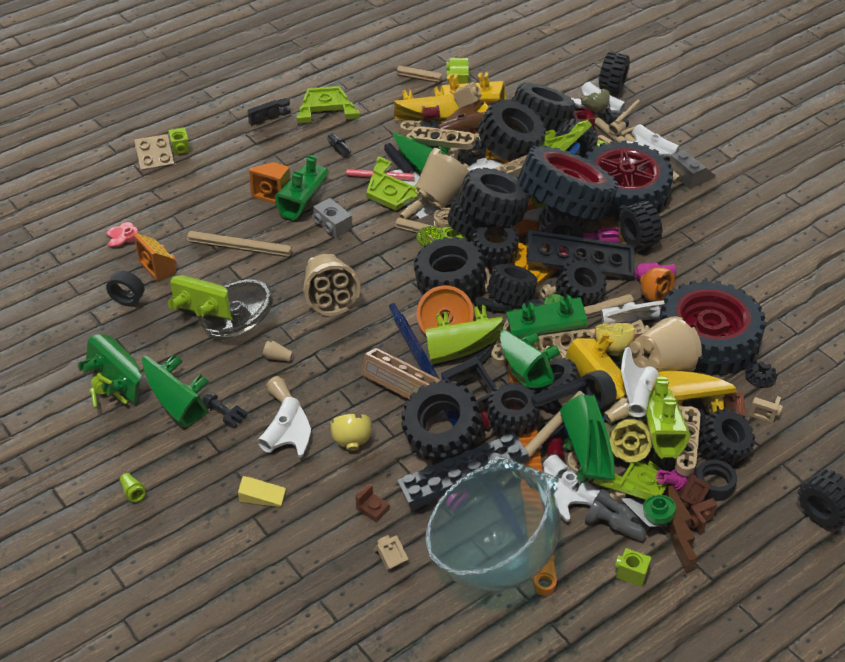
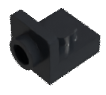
[603,108,629,127]

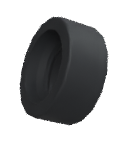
[106,270,145,306]
[581,370,617,410]
[696,459,737,501]

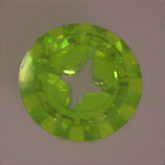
[416,226,445,246]

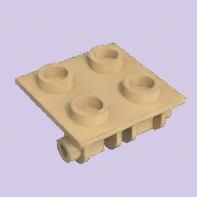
[134,134,174,170]

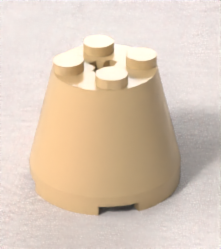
[415,148,469,209]
[303,254,361,316]
[629,316,702,372]

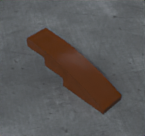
[666,485,698,573]

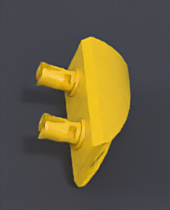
[439,72,507,108]
[393,86,460,122]
[565,333,628,399]
[653,371,737,413]

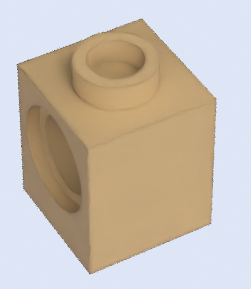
[453,81,482,108]

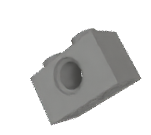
[313,198,352,238]

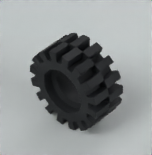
[460,137,488,166]

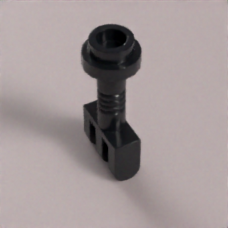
[202,393,247,428]

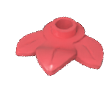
[106,222,138,247]

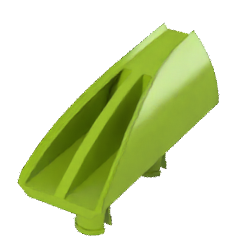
[168,275,233,320]
[425,305,503,364]
[645,377,691,459]

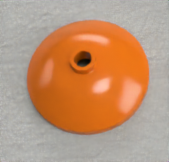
[417,285,474,335]

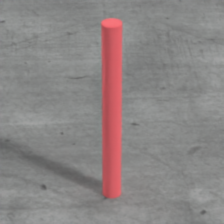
[347,169,414,180]

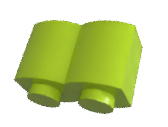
[446,58,469,84]

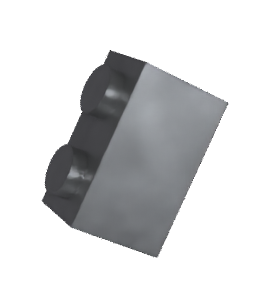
[670,150,716,189]

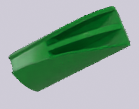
[393,132,451,175]
[275,155,329,221]
[506,295,588,338]
[500,329,560,388]
[78,334,141,405]
[142,353,209,428]
[560,393,615,482]

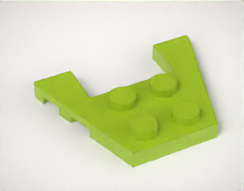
[297,86,360,123]
[541,120,592,151]
[366,156,420,210]
[593,452,668,500]

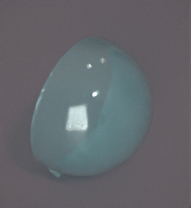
[426,456,560,592]

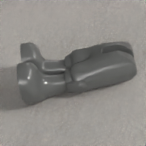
[585,489,651,542]

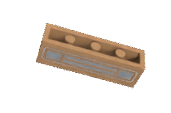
[361,348,440,400]

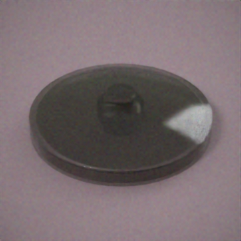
[199,279,273,338]

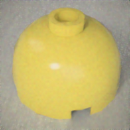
[595,323,635,356]
[330,414,372,451]
[610,419,652,462]

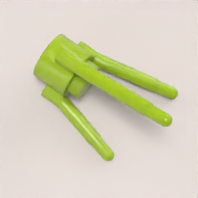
[89,373,128,408]

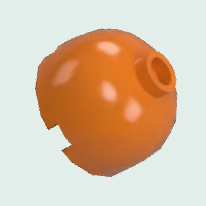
[640,267,675,302]

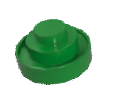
[643,495,676,524]

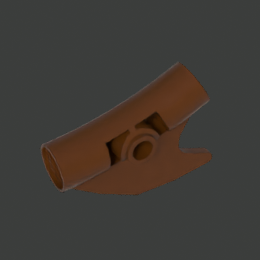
[438,100,485,132]

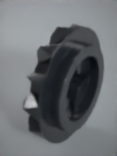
[745,361,777,387]

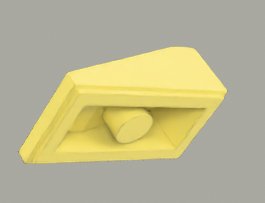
[238,476,286,507]

